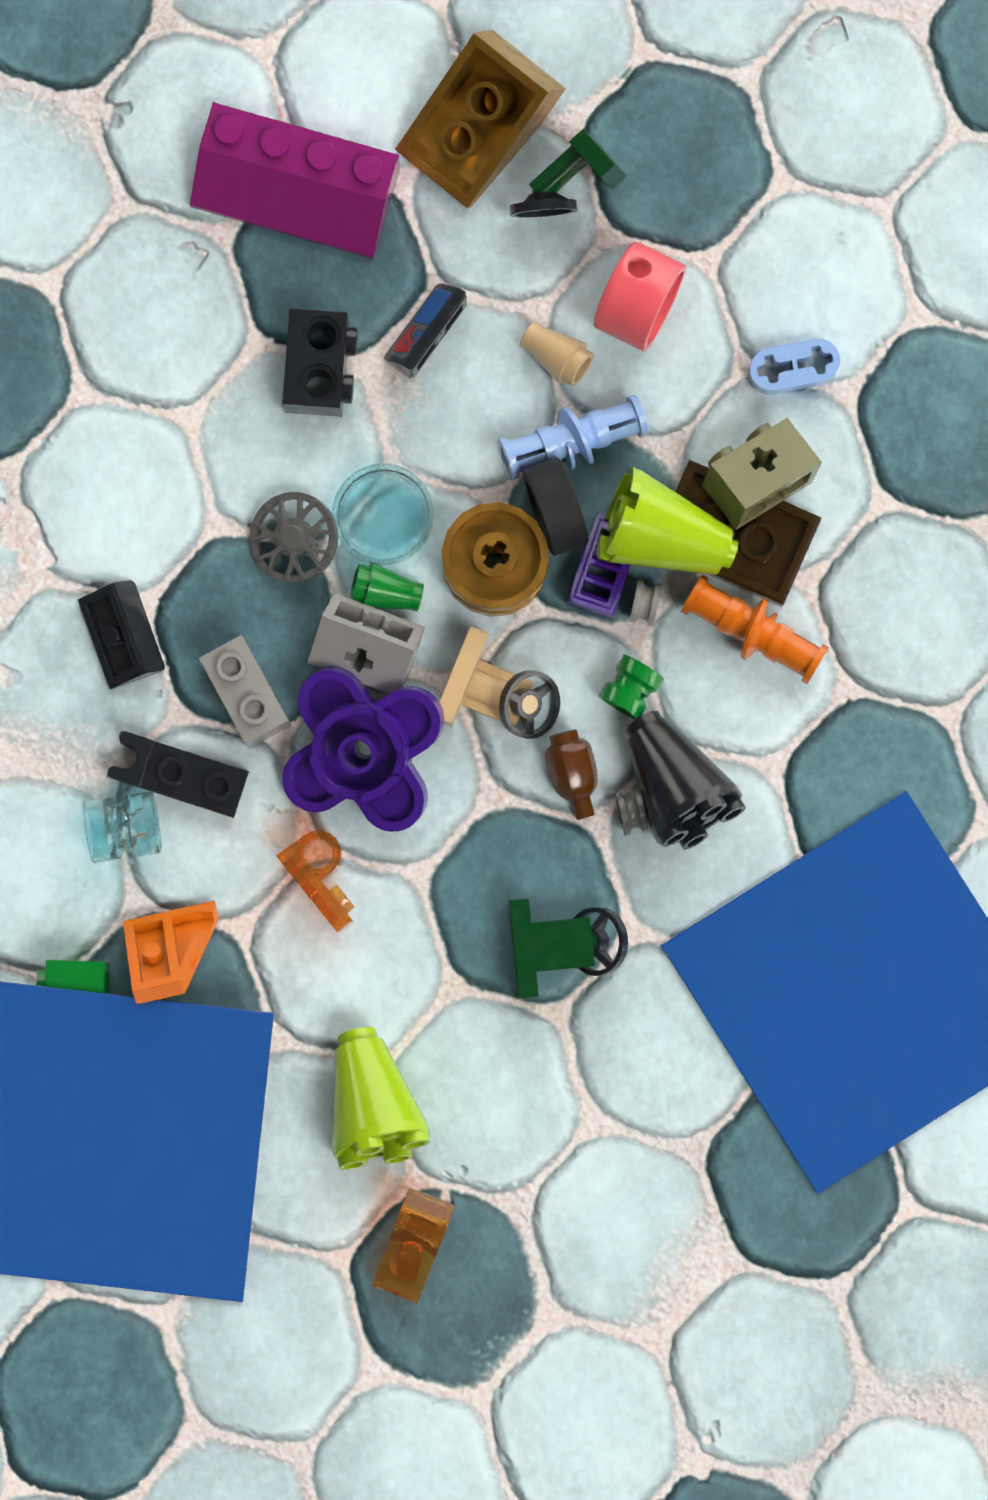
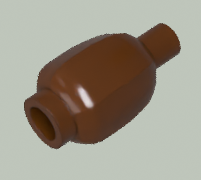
[545,729,598,820]

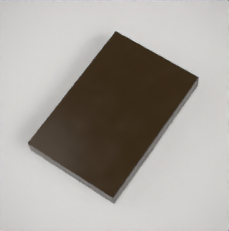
[675,459,822,607]

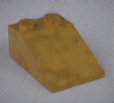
[395,30,566,209]

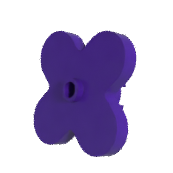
[282,667,444,832]

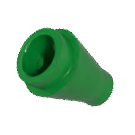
[350,562,424,612]

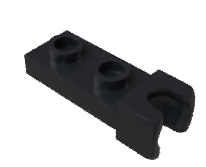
[106,731,249,818]

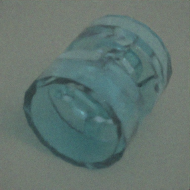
[83,791,162,863]

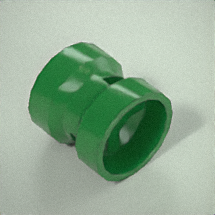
[598,654,664,720]

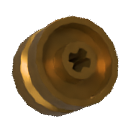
[441,502,549,617]

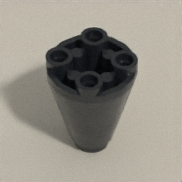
[625,711,746,850]

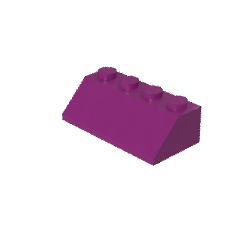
[190,102,400,259]

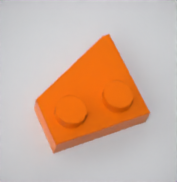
[123,900,219,1005]

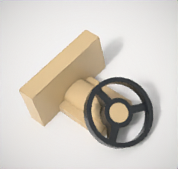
[440,626,561,739]

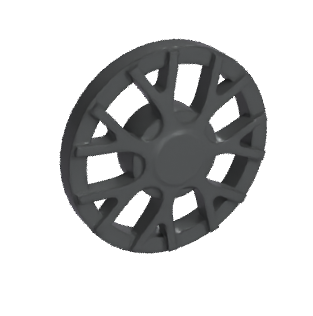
[250,492,339,583]

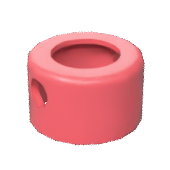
[594,242,687,352]

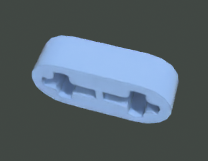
[748,339,840,395]

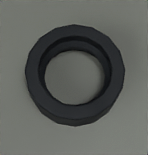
[522,457,589,556]

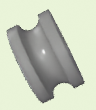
[629,579,662,626]

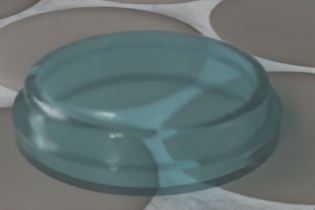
[332,463,434,565]

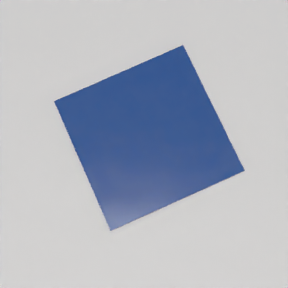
[661,791,988,1194]
[0,981,274,1302]

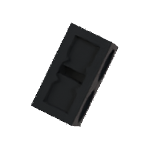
[282,309,358,417]

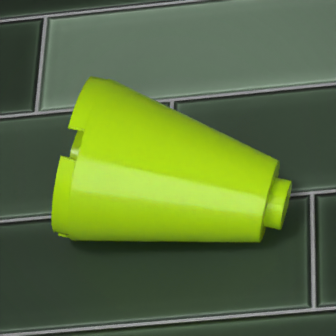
[597,467,738,575]

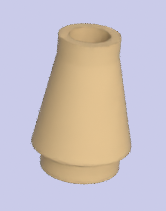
[520,322,594,386]

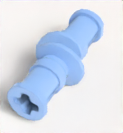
[497,395,648,480]

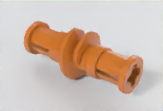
[681,575,829,684]

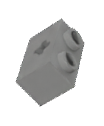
[307,593,425,694]
[199,635,292,749]

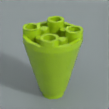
[332,1027,431,1170]

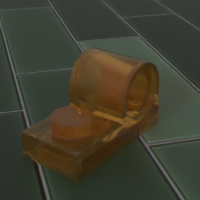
[276,830,355,934]
[372,1188,455,1303]

